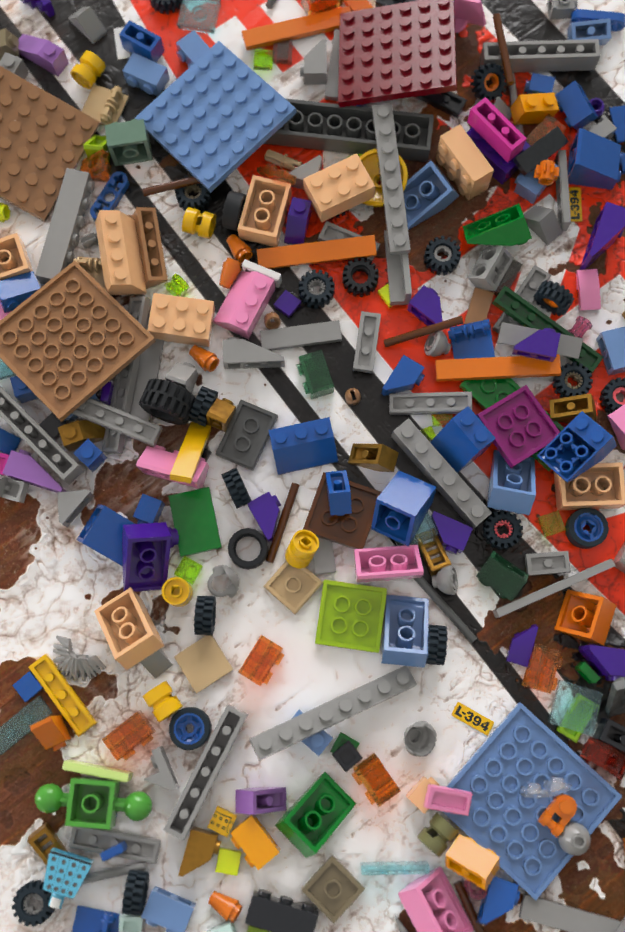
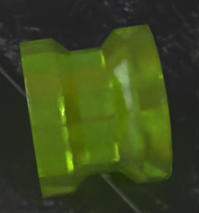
[164,273,189,296]

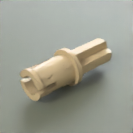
[264,149,303,171]

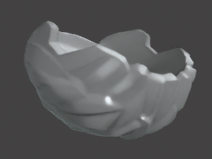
[403,721,437,757]

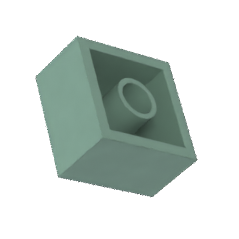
[104,119,153,166]

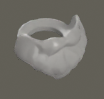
[207,565,240,598]

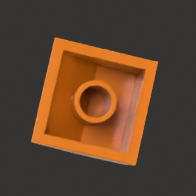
[554,589,617,646]

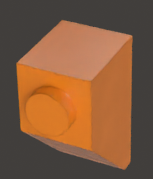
[29,715,71,751]

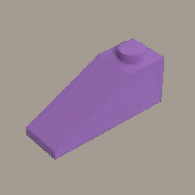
[18,34,69,77]
[2,449,67,493]

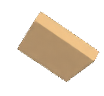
[263,561,323,615]
[174,635,234,694]

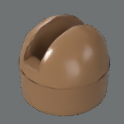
[264,312,281,330]
[345,388,361,405]

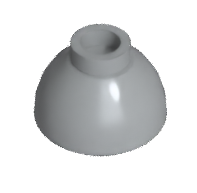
[424,331,451,357]
[432,565,458,595]
[559,822,591,856]

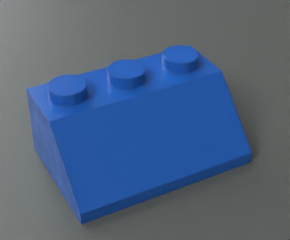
[268,417,338,475]

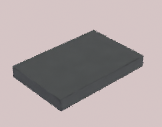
[216,400,278,471]

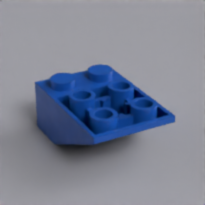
[537,411,617,483]

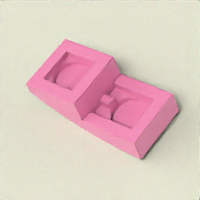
[576,269,601,310]

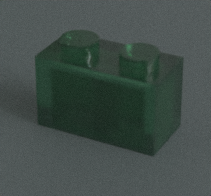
[296,349,334,400]
[476,551,529,601]

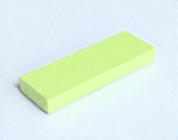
[62,759,133,783]

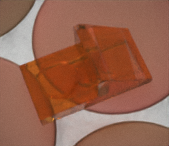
[80,149,111,182]

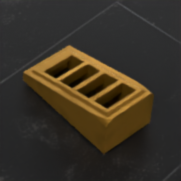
[415,529,451,577]
[27,822,67,866]

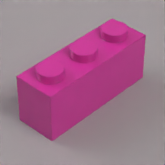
[467,97,527,163]

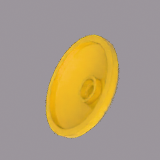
[359,149,408,207]

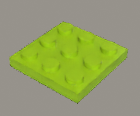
[315,580,387,653]

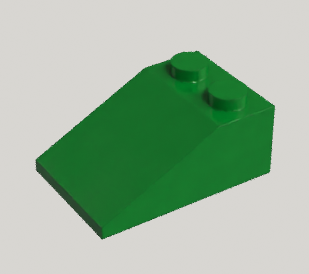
[463,204,532,246]
[275,772,356,858]

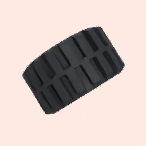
[139,379,196,425]

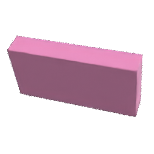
[424,784,473,816]

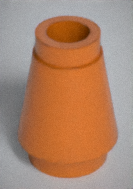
[226,234,253,263]
[219,258,242,289]
[189,345,219,372]
[208,891,243,923]

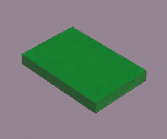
[168,487,222,557]

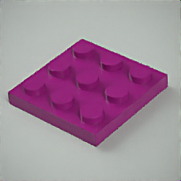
[476,385,560,468]

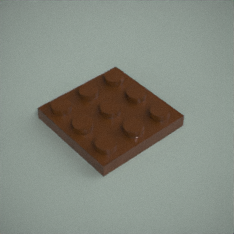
[303,472,381,549]

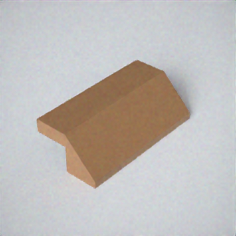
[127,207,168,289]

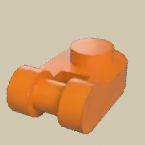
[538,794,577,837]

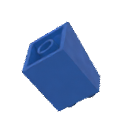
[567,128,623,190]
[430,406,496,474]
[371,471,436,546]
[76,504,135,566]

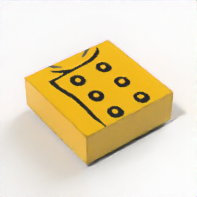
[207,806,238,837]

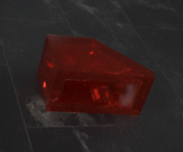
[580,736,625,781]

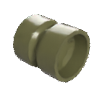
[417,812,459,857]

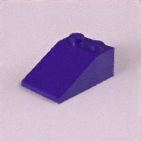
[579,202,625,270]
[122,522,172,592]

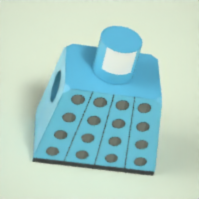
[43,847,94,909]

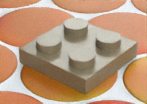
[301,854,365,924]

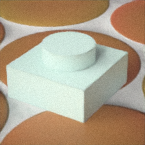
[119,914,143,932]

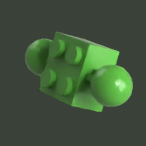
[35,776,152,830]

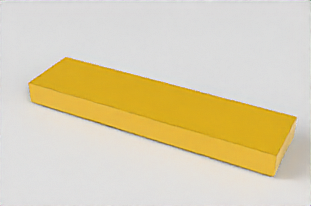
[170,422,211,484]
[29,654,97,737]

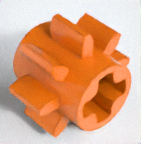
[534,160,560,185]

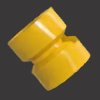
[70,50,106,89]
[182,207,216,239]
[285,530,319,569]
[162,577,193,607]
[143,681,183,723]

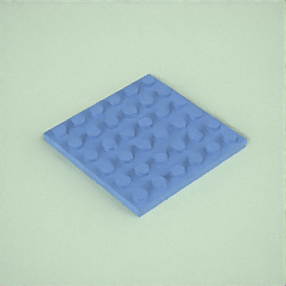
[135,41,297,192]
[442,702,622,900]

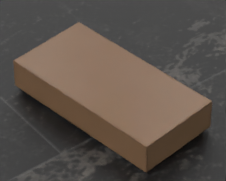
[463,287,494,325]

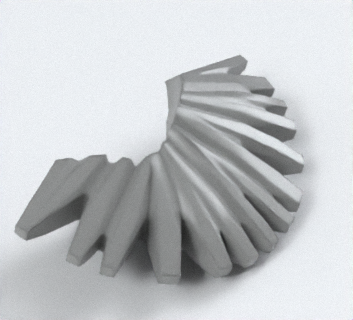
[53,635,106,681]

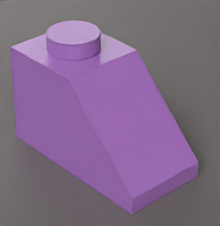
[235,787,286,815]

